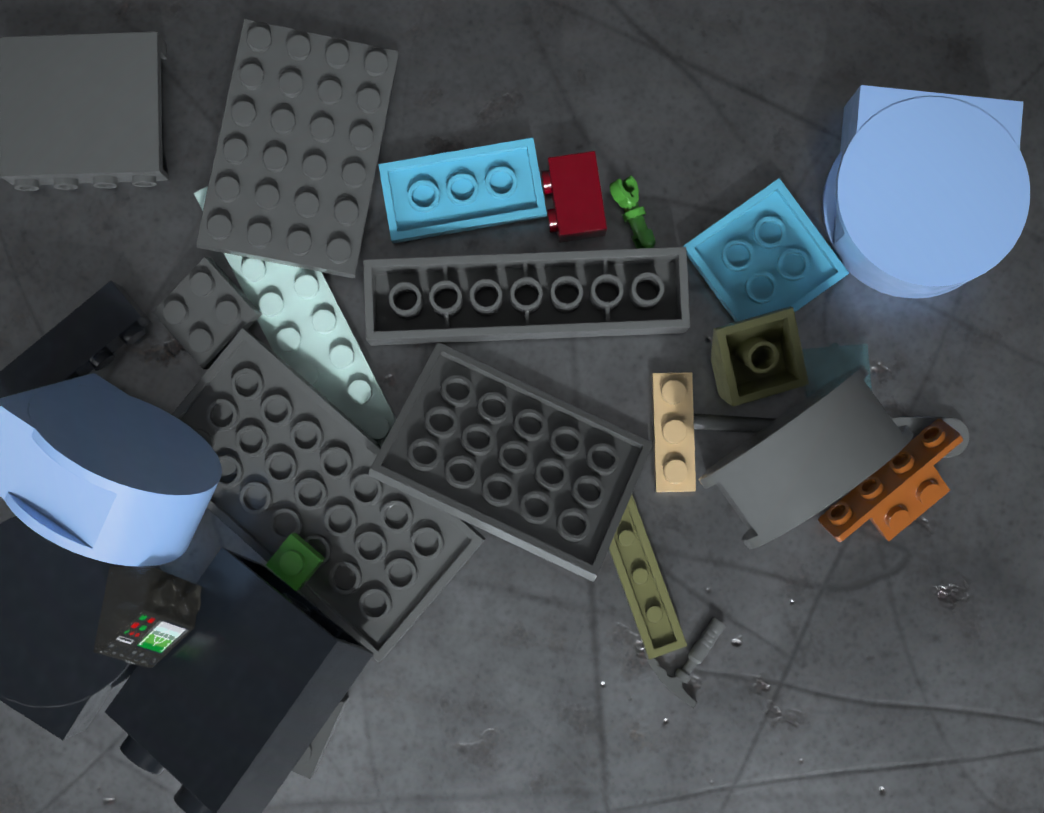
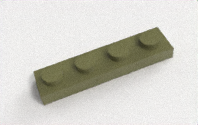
[609,495,687,660]

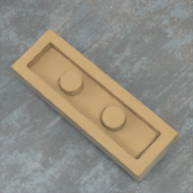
[652,372,696,492]

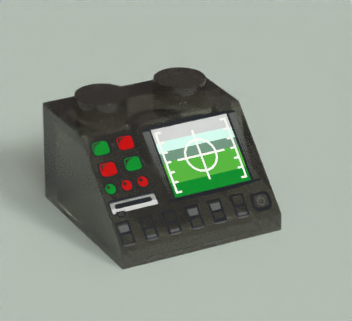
[93,566,202,668]

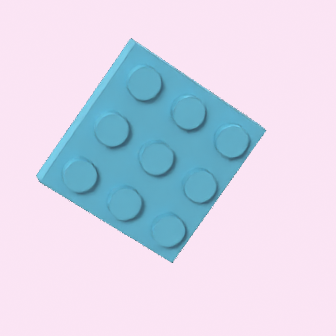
[683,178,849,322]

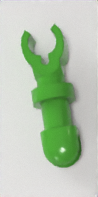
[610,176,656,249]

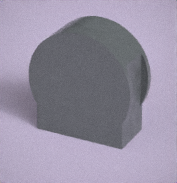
[698,365,914,549]

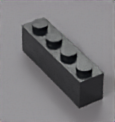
[0,280,151,398]

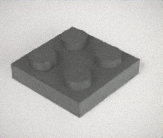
[152,257,262,369]

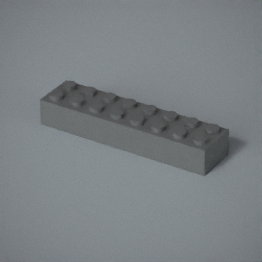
[363,247,690,346]

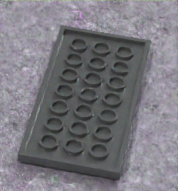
[171,328,486,662]

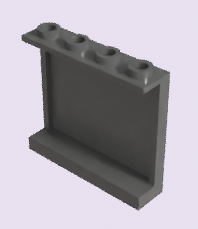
[0,32,169,191]

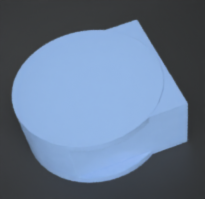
[821,85,1030,299]
[0,373,222,567]

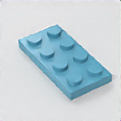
[378,137,547,244]

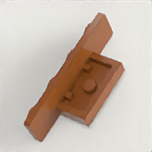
[818,419,963,542]

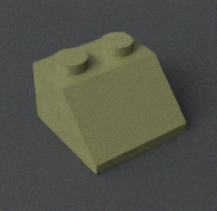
[711,306,809,407]

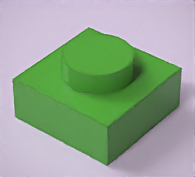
[266,533,326,591]

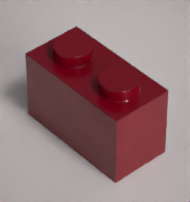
[541,151,607,243]

